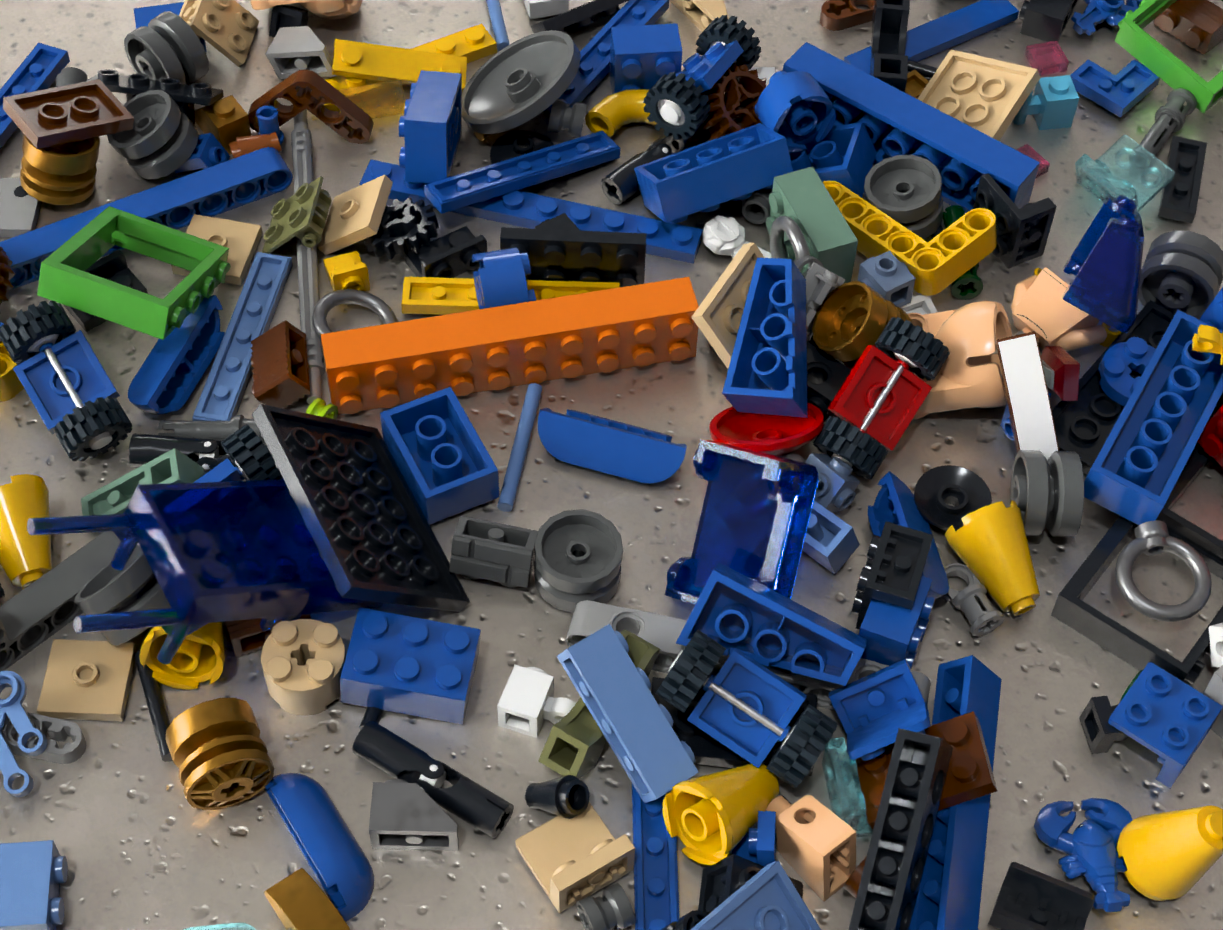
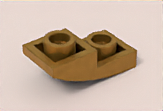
[263,868,350,930]

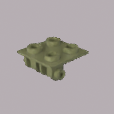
[262,176,332,254]

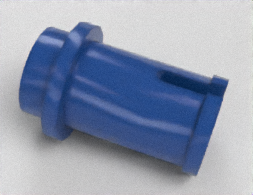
[256,106,284,145]

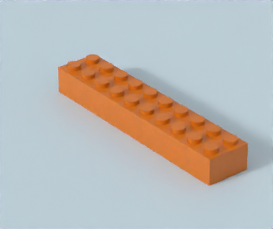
[320,277,699,415]

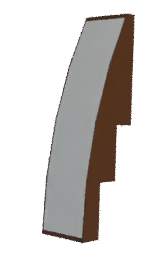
[995,331,1059,461]

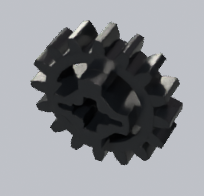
[364,198,439,260]

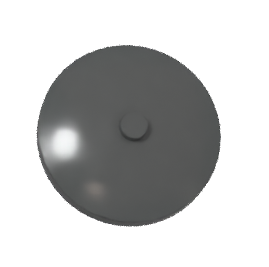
[461,30,581,134]

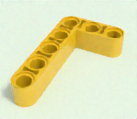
[823,180,997,296]

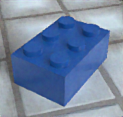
[399,70,462,183]
[380,387,499,525]
[340,607,481,725]

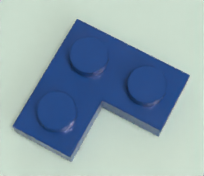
[1070,59,1160,118]

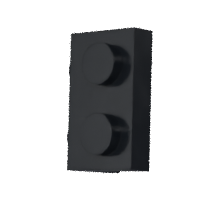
[988,862,1095,930]

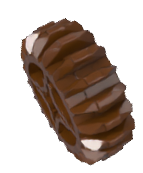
[701,63,767,141]

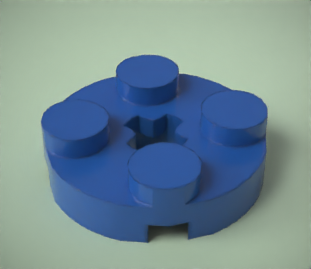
[1098,337,1156,407]

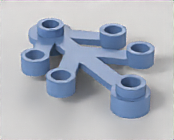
[0,671,47,798]

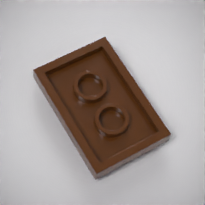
[3,79,134,149]
[855,711,997,830]

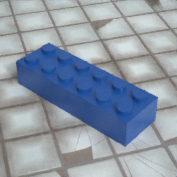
[1084,310,1223,525]

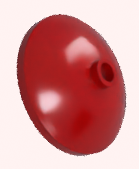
[709,402,824,460]

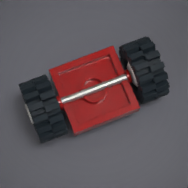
[813,317,950,479]

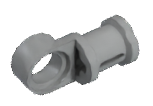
[942,563,1004,637]

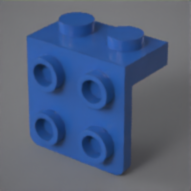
[829,659,930,761]

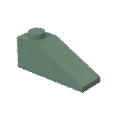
[81,448,204,533]

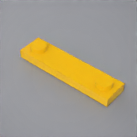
[332,39,467,92]

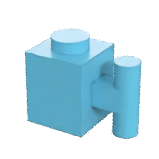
[1013,75,1079,130]

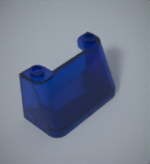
[1062,195,1144,333]
[665,439,818,605]

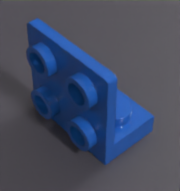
[1108,662,1223,789]

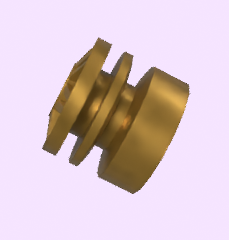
[20,133,100,205]
[812,281,912,369]
[165,698,275,810]

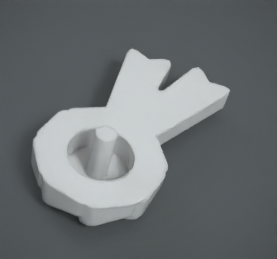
[702,215,772,258]

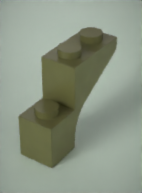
[538,629,660,779]

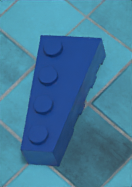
[722,258,808,418]
[676,562,867,686]

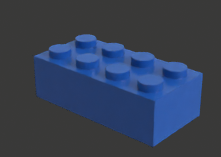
[634,123,793,224]

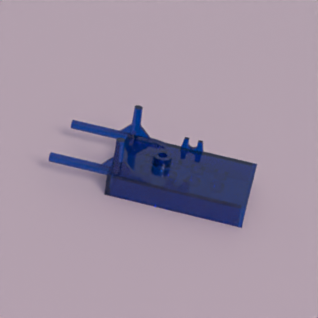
[27,480,384,664]

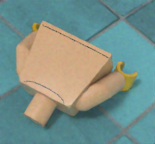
[1011,267,1121,352]

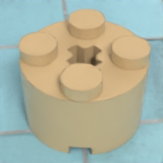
[261,619,346,716]

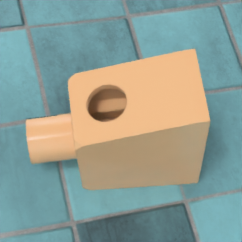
[766,795,856,902]

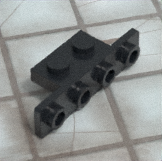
[86,69,224,125]

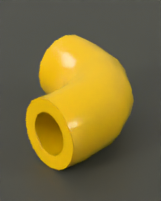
[585,89,662,137]

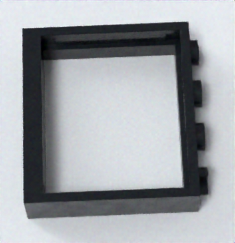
[1051,507,1223,685]

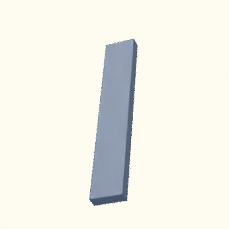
[192,252,293,421]

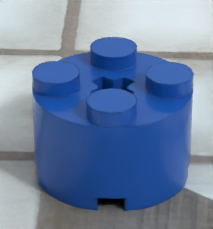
[754,71,836,152]
[472,247,536,309]

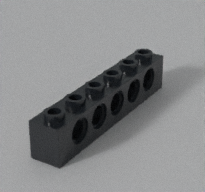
[848,728,953,930]

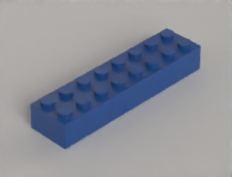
[783,42,1040,213]

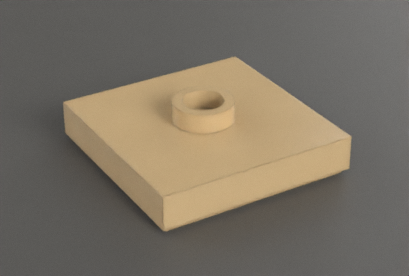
[317,175,393,255]
[171,214,263,285]
[37,639,137,722]

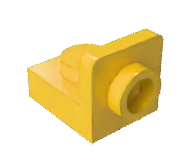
[323,251,370,292]

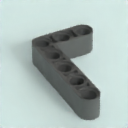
[0,527,137,672]

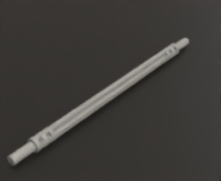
[291,109,324,404]

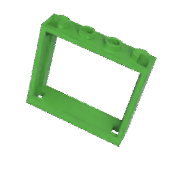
[1114,0,1223,114]
[37,206,231,340]

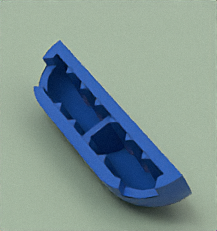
[128,295,225,414]
[538,408,687,484]
[868,471,949,599]
[264,773,374,922]

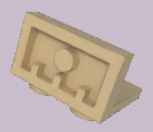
[179,0,259,67]
[515,802,635,913]

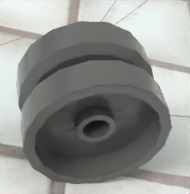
[124,11,209,84]
[107,90,199,179]
[864,155,944,240]
[1135,230,1223,319]
[1010,450,1084,537]
[534,509,623,613]
[74,543,183,646]

